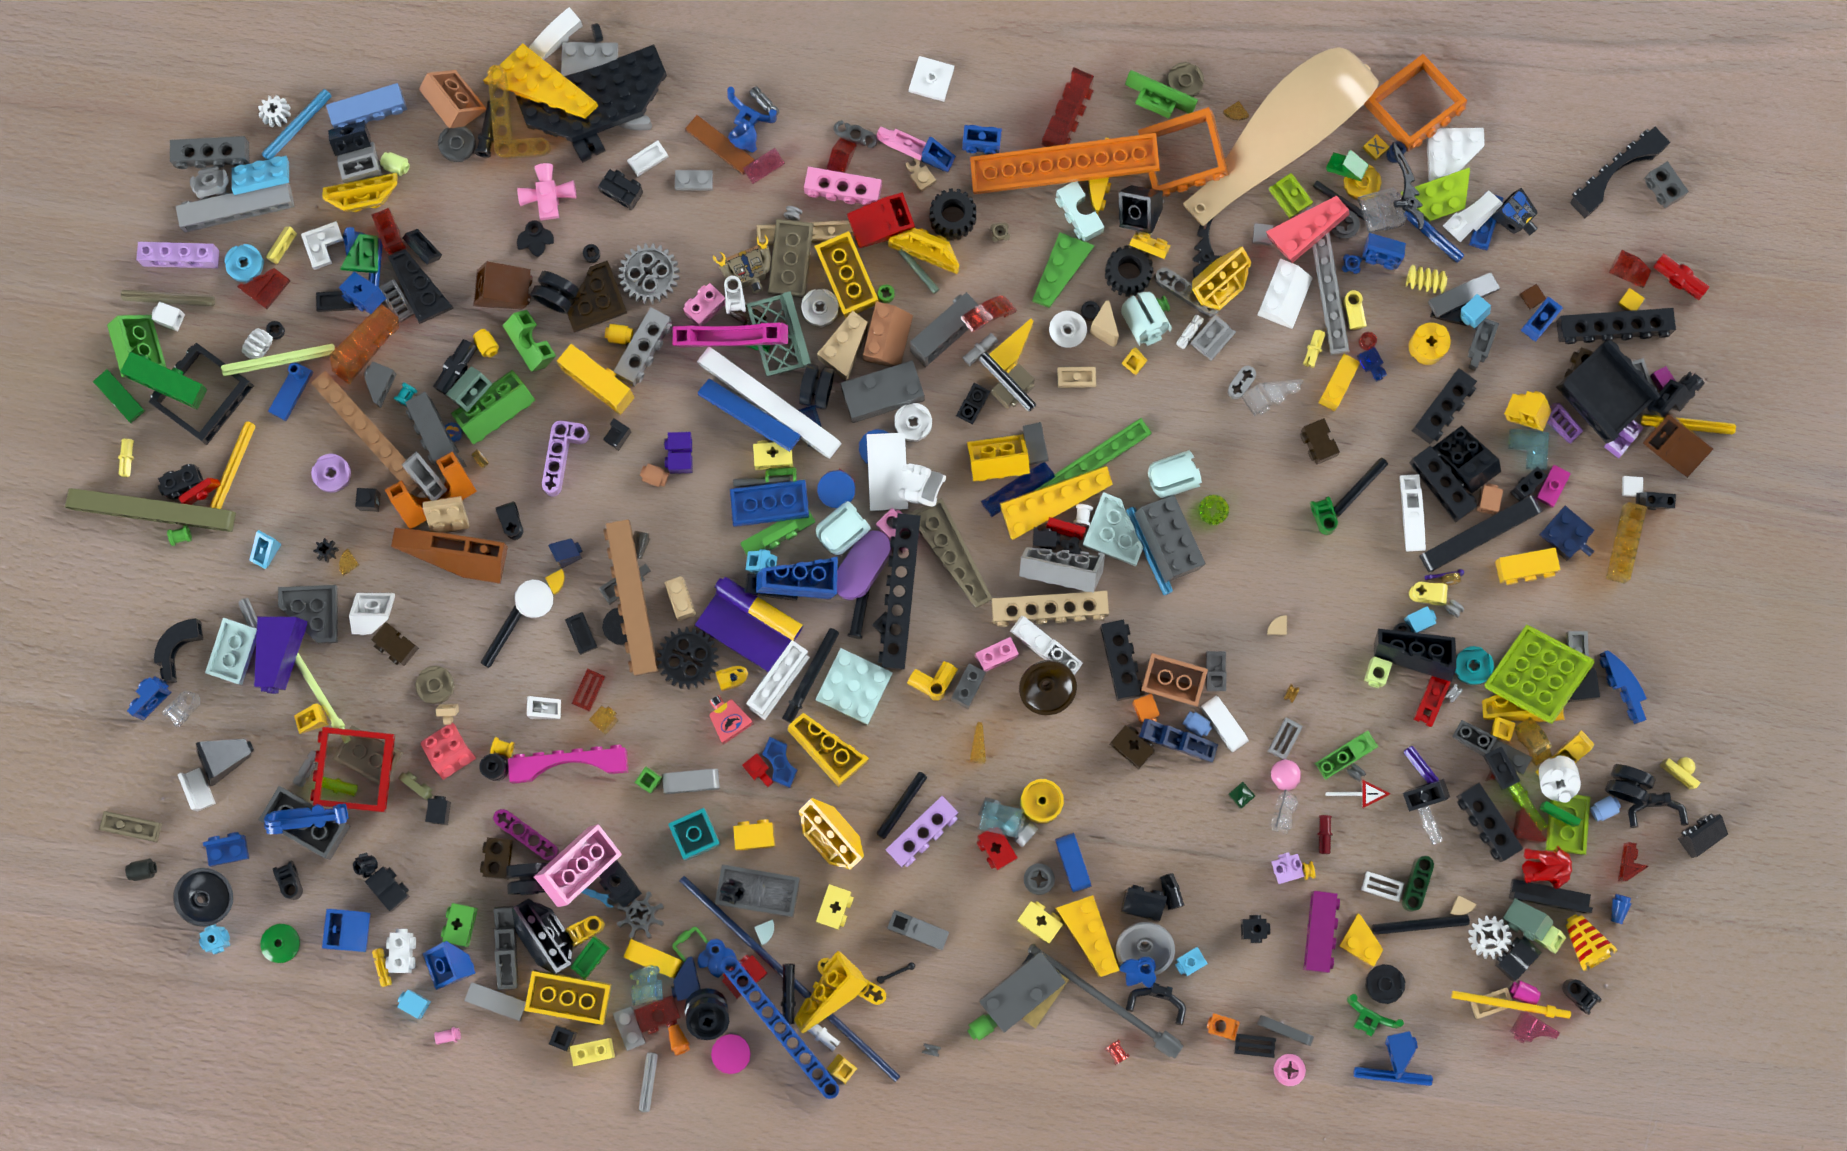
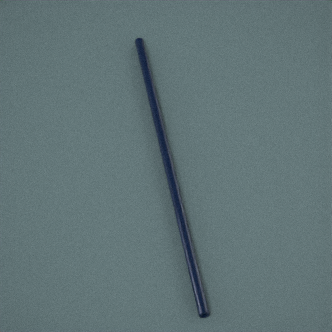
[679,876,900,1082]

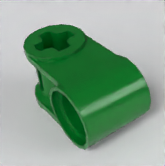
[1310,496,1338,535]

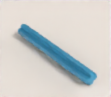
[262,89,332,160]
[1126,507,1173,595]

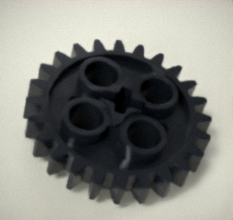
[656,627,719,690]

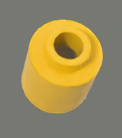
[605,324,633,345]
[473,329,499,358]

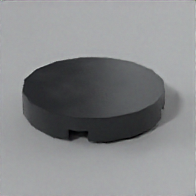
[602,607,628,646]
[1365,964,1405,1004]

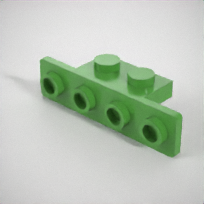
[1125,70,1198,119]
[741,511,815,556]

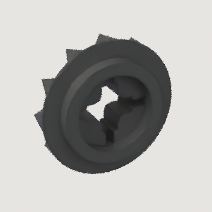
[1332,210,1360,239]
[1024,863,1055,895]

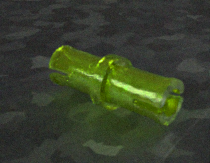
[322,777,358,797]

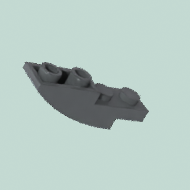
[1452,720,1532,775]

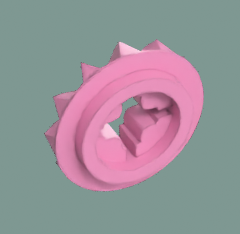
[1273,1054,1306,1086]

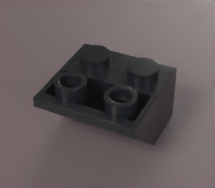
[1678,813,1728,858]
[1121,885,1167,922]

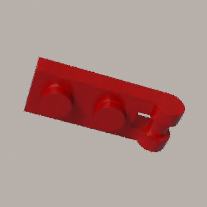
[1413,676,1451,727]

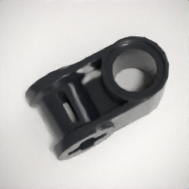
[496,501,524,540]
[273,860,303,900]
[1562,979,1602,1015]

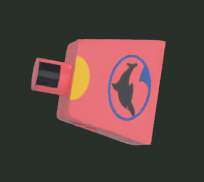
[709,695,754,745]

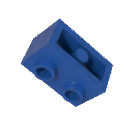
[962,125,1002,155]

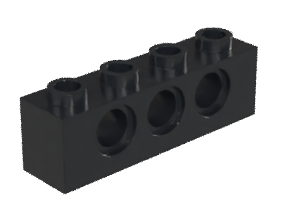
[1412,368,1477,444]
[1409,446,1477,523]
[1100,619,1142,701]
[1456,782,1523,862]

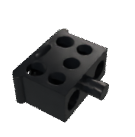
[1510,466,1547,502]
[1636,492,1676,510]

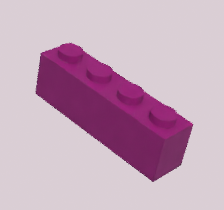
[1303,891,1340,973]

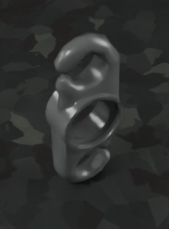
[834,120,878,148]

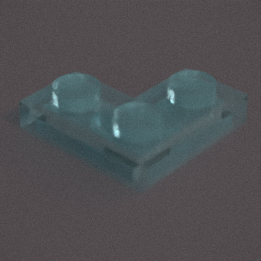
[1508,429,1549,471]

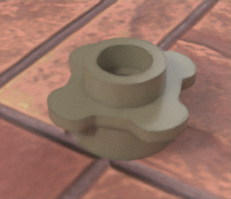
[990,223,1010,242]

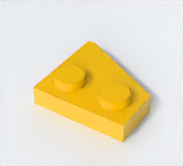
[1339,914,1383,967]

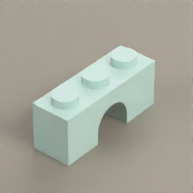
[1055,182,1104,242]

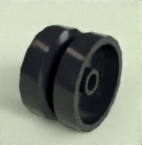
[530,271,579,314]
[799,363,835,410]
[1605,764,1656,806]
[506,863,548,896]
[684,988,730,1040]

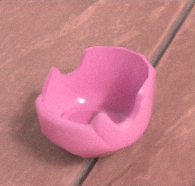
[1271,759,1301,791]

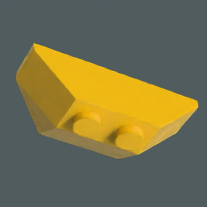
[322,173,398,212]
[888,228,960,274]
[1192,246,1251,310]
[799,798,864,870]

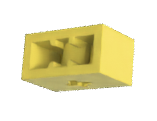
[753,440,793,470]
[816,884,854,930]
[1017,901,1063,944]
[570,1038,615,1066]

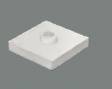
[909,56,955,102]

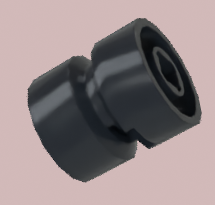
[572,134,606,163]
[479,754,509,781]

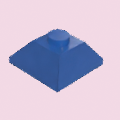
[423,941,476,990]

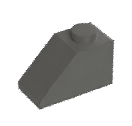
[364,361,397,408]

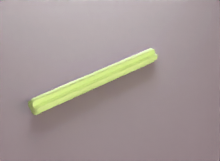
[221,344,336,376]

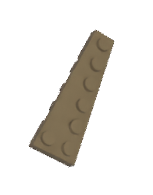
[909,498,992,608]

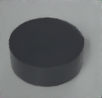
[591,23,603,43]
[1081,301,1100,321]

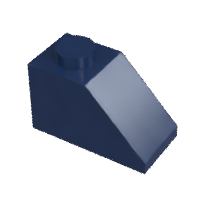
[548,538,583,568]
[671,956,701,1001]

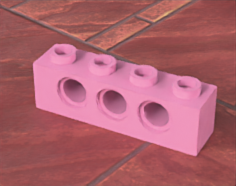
[804,167,882,206]

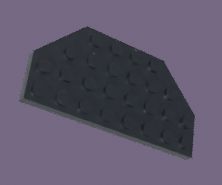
[515,44,667,142]

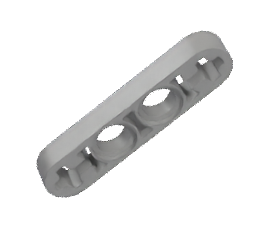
[1155,268,1219,317]

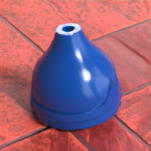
[728,121,757,153]

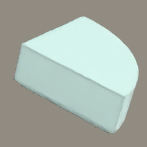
[755,919,774,946]

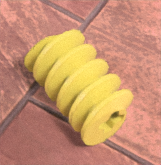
[1406,265,1447,294]

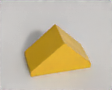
[294,703,329,734]

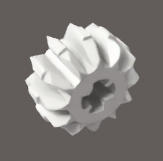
[258,95,291,127]
[242,328,273,359]

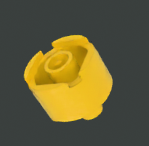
[1408,323,1451,365]

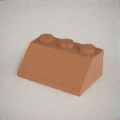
[419,70,486,128]
[863,301,913,367]
[1141,653,1208,707]

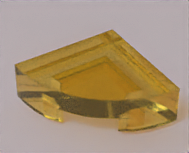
[1223,101,1249,121]
[339,549,359,576]

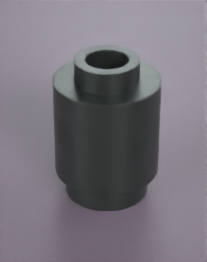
[125,858,157,881]

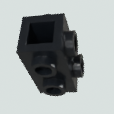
[158,464,204,500]

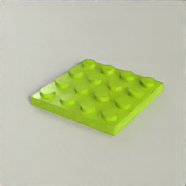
[1484,624,1595,724]

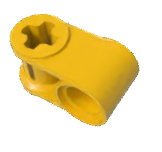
[565,916,605,947]

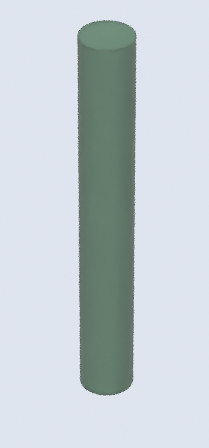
[898,248,940,294]

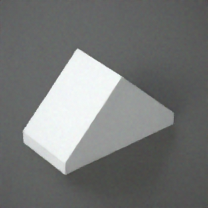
[527,696,561,719]

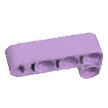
[542,421,590,497]

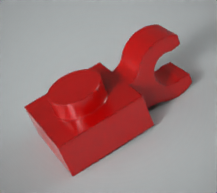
[742,753,773,788]

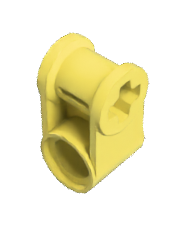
[1409,582,1448,606]

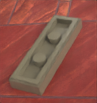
[99,811,162,842]

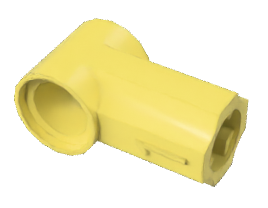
[1343,290,1367,330]

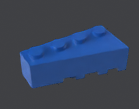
[756,557,838,599]

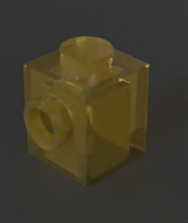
[589,705,619,735]

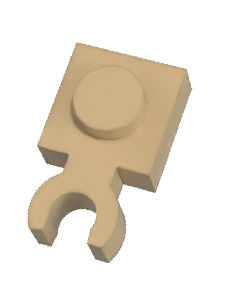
[906,158,936,192]

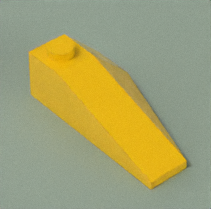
[1482,695,1565,722]
[794,951,868,1033]

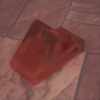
[1618,842,1649,882]

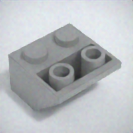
[337,142,383,183]

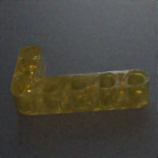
[488,65,551,159]

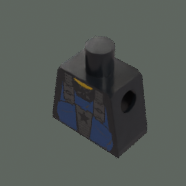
[1491,188,1538,236]

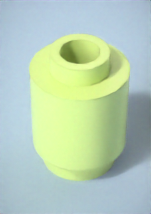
[380,152,410,176]

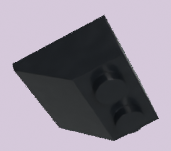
[1119,185,1163,233]

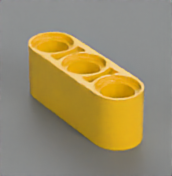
[623,939,683,979]

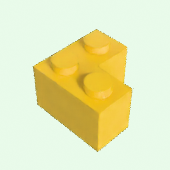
[1504,391,1552,431]

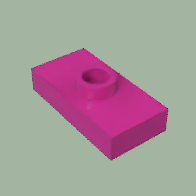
[1535,465,1571,508]

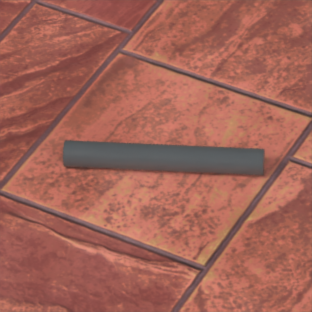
[733,476,791,487]

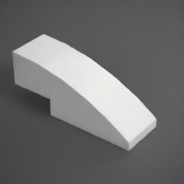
[529,7,583,60]

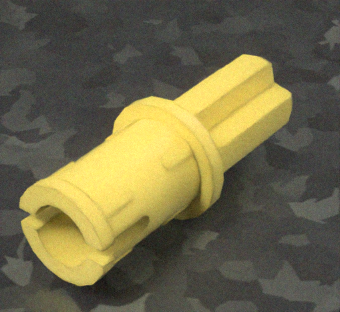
[1303,330,1325,368]
[118,439,134,477]

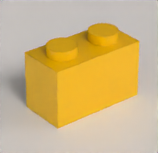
[733,819,775,851]

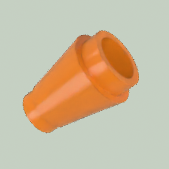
[668,1024,690,1055]

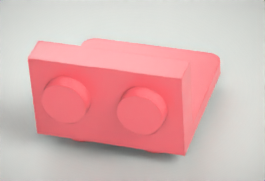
[421,723,476,780]

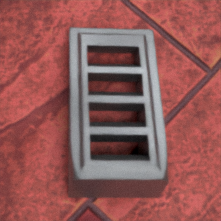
[379,279,414,323]

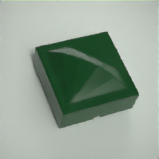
[1228,782,1255,809]

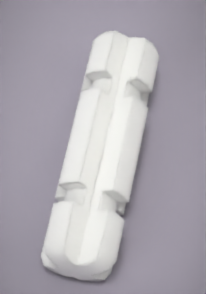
[1176,315,1204,349]

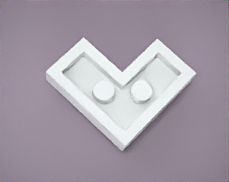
[301,221,344,270]

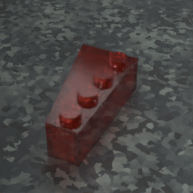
[1042,67,1094,147]

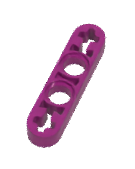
[493,809,559,861]

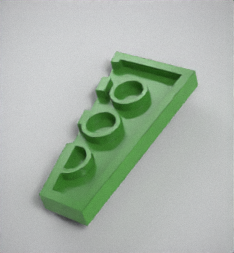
[1032,233,1095,308]

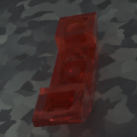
[961,295,1017,332]

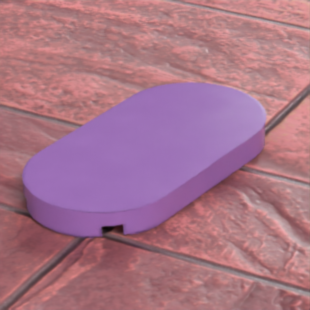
[837,530,892,600]

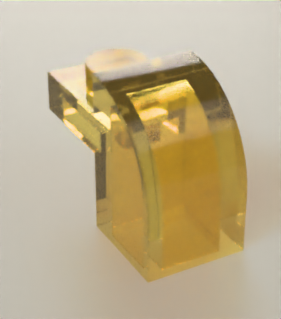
[1514,717,1552,766]

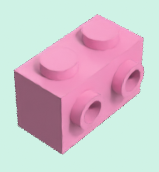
[683,283,725,326]

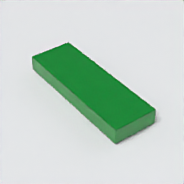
[93,369,145,423]

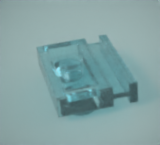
[979,801,1024,838]

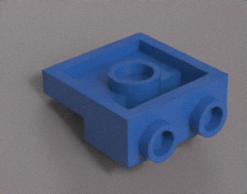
[127,676,171,720]

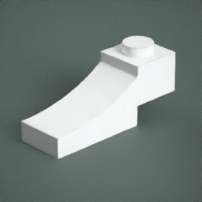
[1443,190,1503,242]

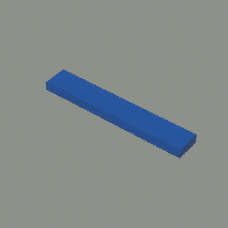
[698,378,801,452]

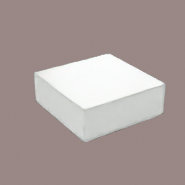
[1622,476,1643,497]

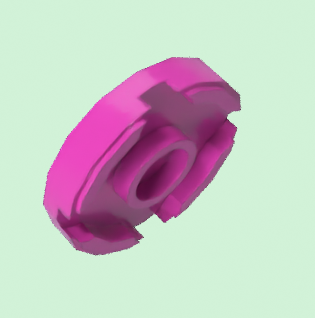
[711,1034,751,1074]

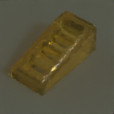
[970,722,986,764]

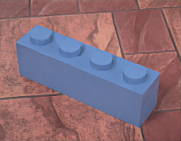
[326,83,407,128]

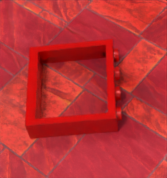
[310,727,395,813]

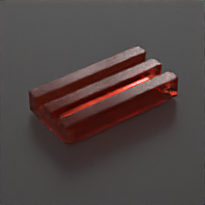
[571,669,605,712]

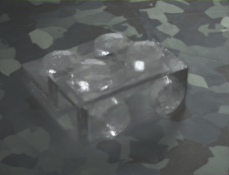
[1358,187,1407,233]

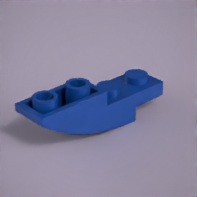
[1599,650,1647,724]

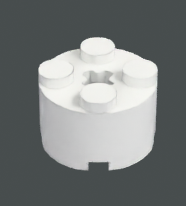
[1539,756,1581,803]

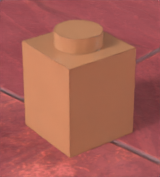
[1476,484,1503,515]

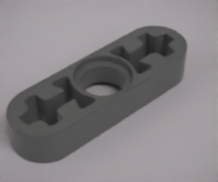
[1257,1015,1314,1046]

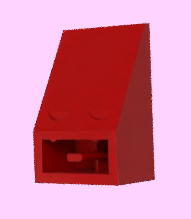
[847,192,915,249]

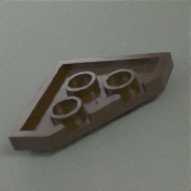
[567,260,627,333]

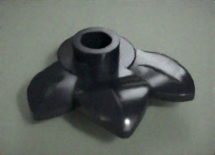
[517,220,554,257]

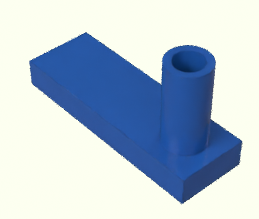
[268,362,314,421]

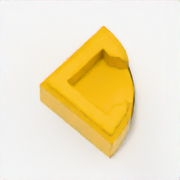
[545,569,565,595]

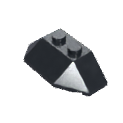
[512,899,573,975]

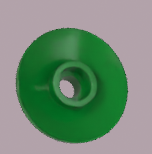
[260,924,300,963]

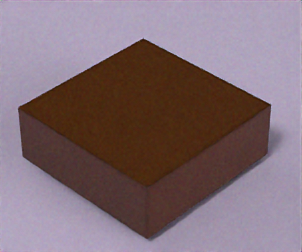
[1520,284,1546,310]

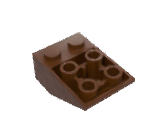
[1643,412,1713,478]

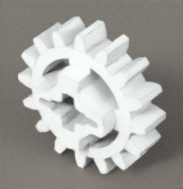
[1468,916,1512,959]

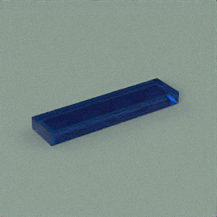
[981,462,1055,517]

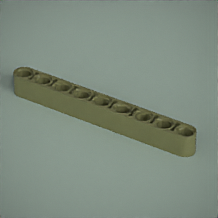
[65,488,236,532]

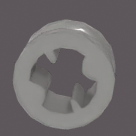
[784,206,802,221]
[1445,599,1464,618]
[1445,683,1463,703]

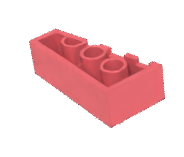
[1266,196,1350,263]

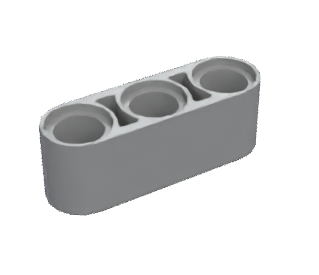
[662,769,720,794]

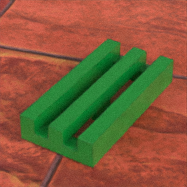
[1539,801,1582,827]

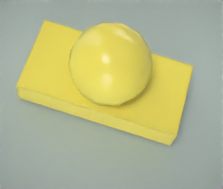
[1660,757,1701,790]

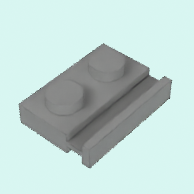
[1190,315,1236,361]

